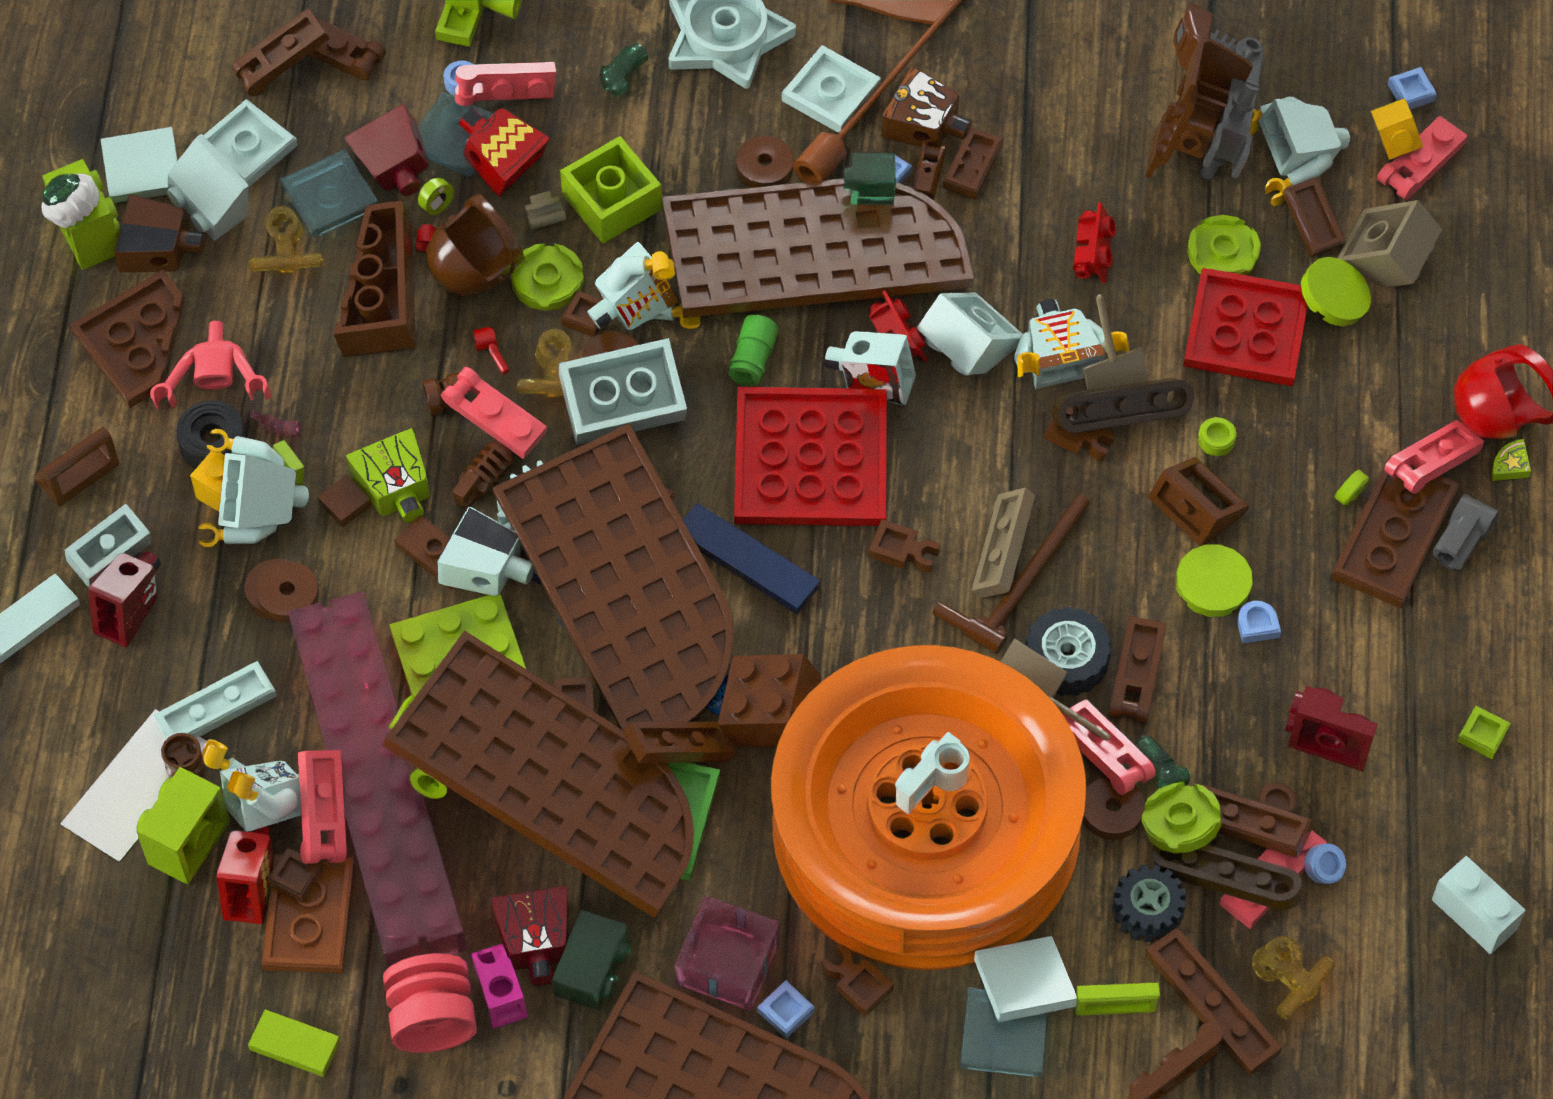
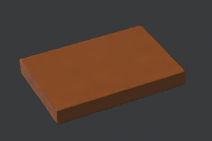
[261,855,355,974]

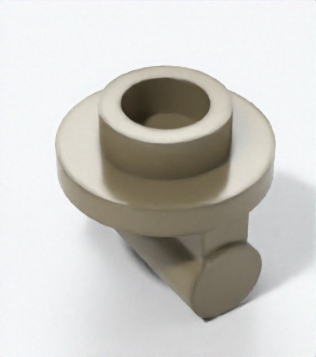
[525,191,566,230]

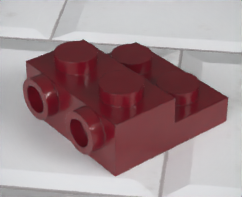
[1285,686,1378,772]

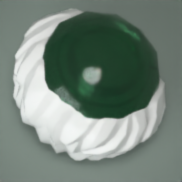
[41,173,99,228]

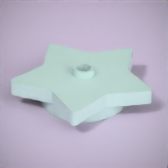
[668,0,796,89]

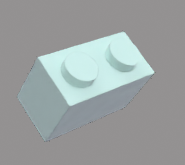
[65,504,151,588]
[1432,856,1526,954]

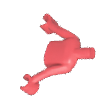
[150,321,272,409]

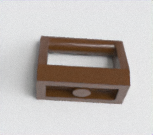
[34,427,120,507]
[1148,457,1249,546]

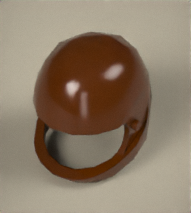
[426,193,525,298]

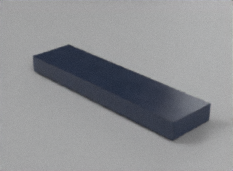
[683,503,820,614]

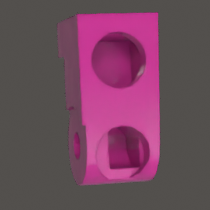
[471,944,528,1029]

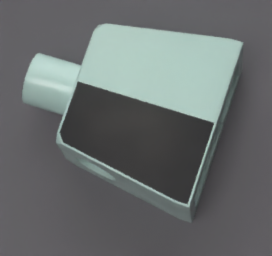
[438,507,534,596]

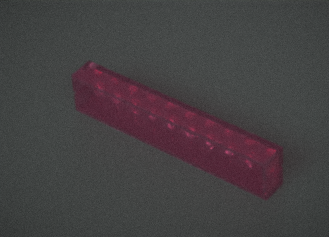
[288,591,467,968]

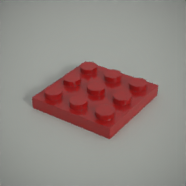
[1183,268,1308,387]

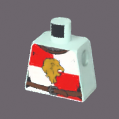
[825,331,916,406]

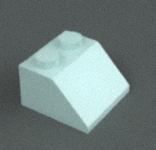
[167,134,249,241]
[916,292,1023,375]

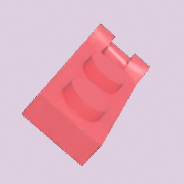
[455,62,556,106]
[1377,116,1468,201]
[441,367,547,459]
[1384,420,1484,494]
[1062,699,1156,795]
[298,750,347,864]

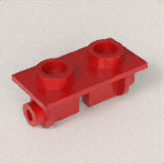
[1073,202,1116,283]
[869,291,928,362]

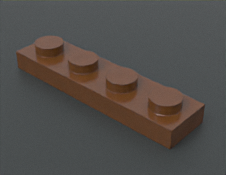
[1145,927,1282,1077]

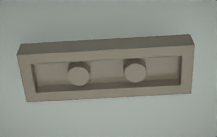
[971,487,1035,598]

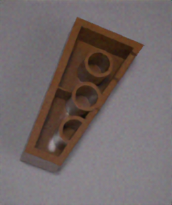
[333,200,416,357]

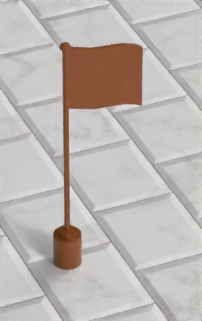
[793,0,962,183]

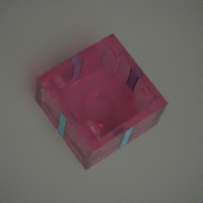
[675,895,780,1011]

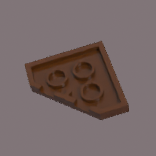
[69,270,185,408]

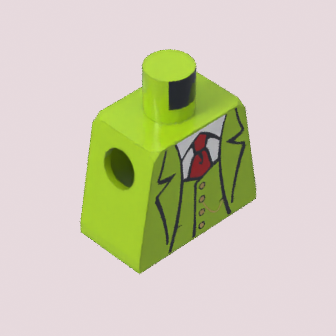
[346,428,430,523]

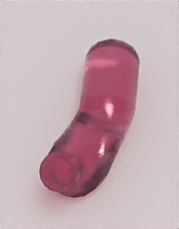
[250,410,302,436]

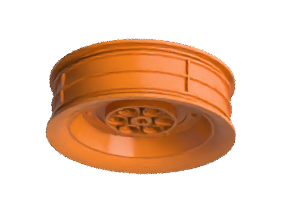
[771,645,1086,970]

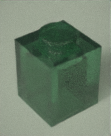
[843,153,896,205]

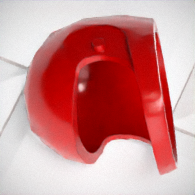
[1454,344,1553,439]

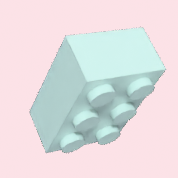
[558,338,687,445]

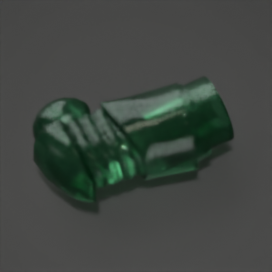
[599,43,648,96]
[1134,736,1191,789]

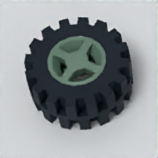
[1112,864,1186,943]

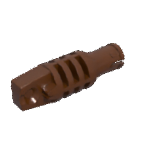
[452,440,515,509]

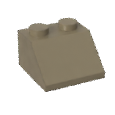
[1337,200,1442,287]

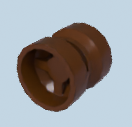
[422,372,466,417]
[161,733,205,778]

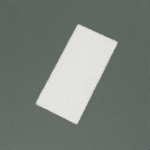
[60,709,207,862]

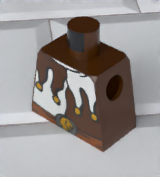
[881,67,972,148]

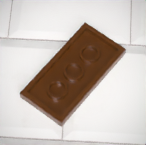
[1330,455,1460,608]

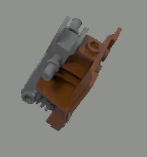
[1145,2,1263,180]

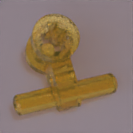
[249,206,323,274]
[517,329,572,397]
[1252,936,1335,1020]

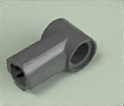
[1432,494,1499,570]

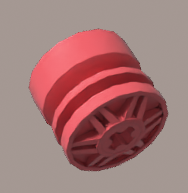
[383,953,477,1053]

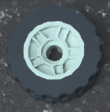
[1026,607,1111,696]

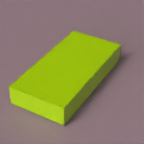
[1075,982,1160,1016]
[248,1009,341,1077]

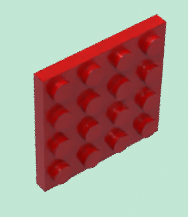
[734,387,887,526]

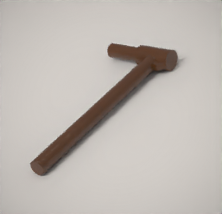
[932,494,1090,654]

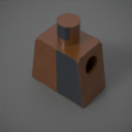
[114,195,206,273]

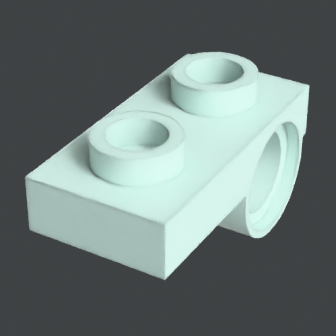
[895,732,969,814]

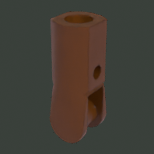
[912,141,946,200]

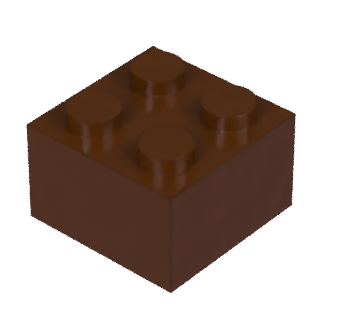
[718,654,822,747]

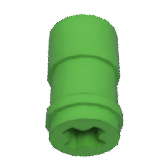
[728,315,779,386]

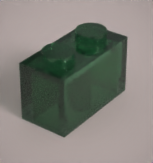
[552,910,632,1011]

